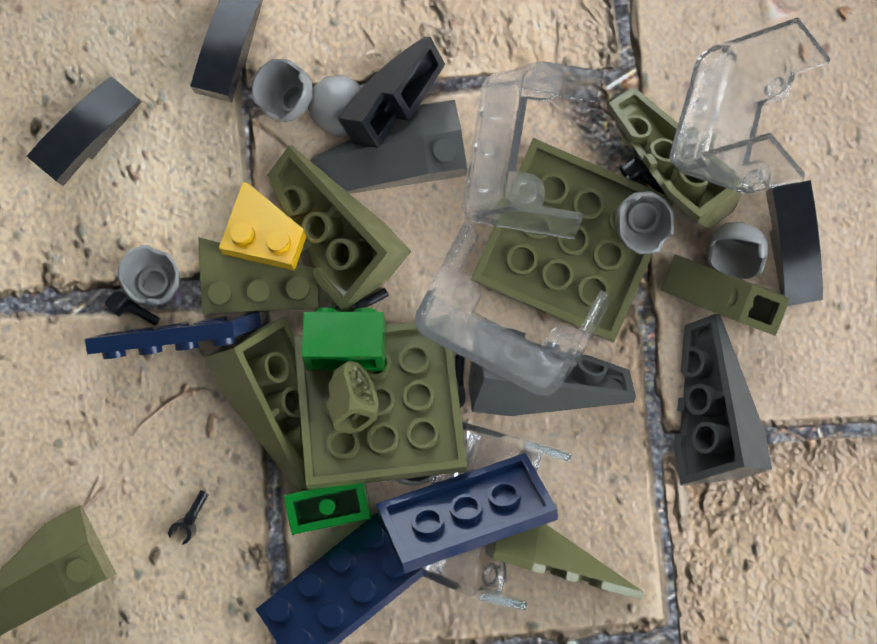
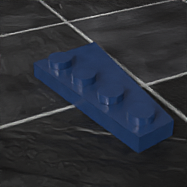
[85,312,262,359]

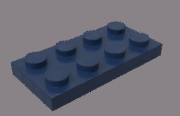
[376,453,558,574]
[255,513,426,644]

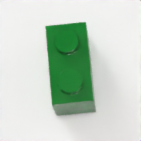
[302,307,386,371]
[284,483,372,535]

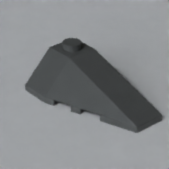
[310,100,467,194]
[674,314,772,486]
[468,324,636,416]

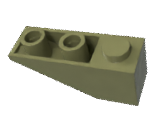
[661,254,790,336]

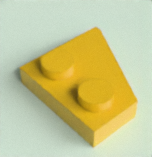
[219,182,307,271]

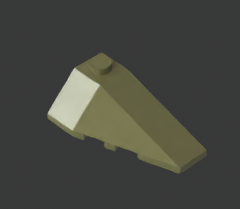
[607,87,749,229]
[267,146,411,310]
[204,316,306,491]
[0,505,116,636]
[485,524,644,600]

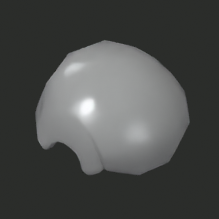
[251,59,313,122]
[308,75,361,137]
[615,191,674,254]
[707,222,768,279]
[117,245,180,307]

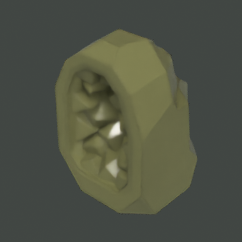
[326,360,379,434]

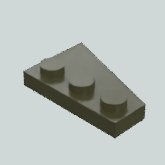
[198,237,320,315]

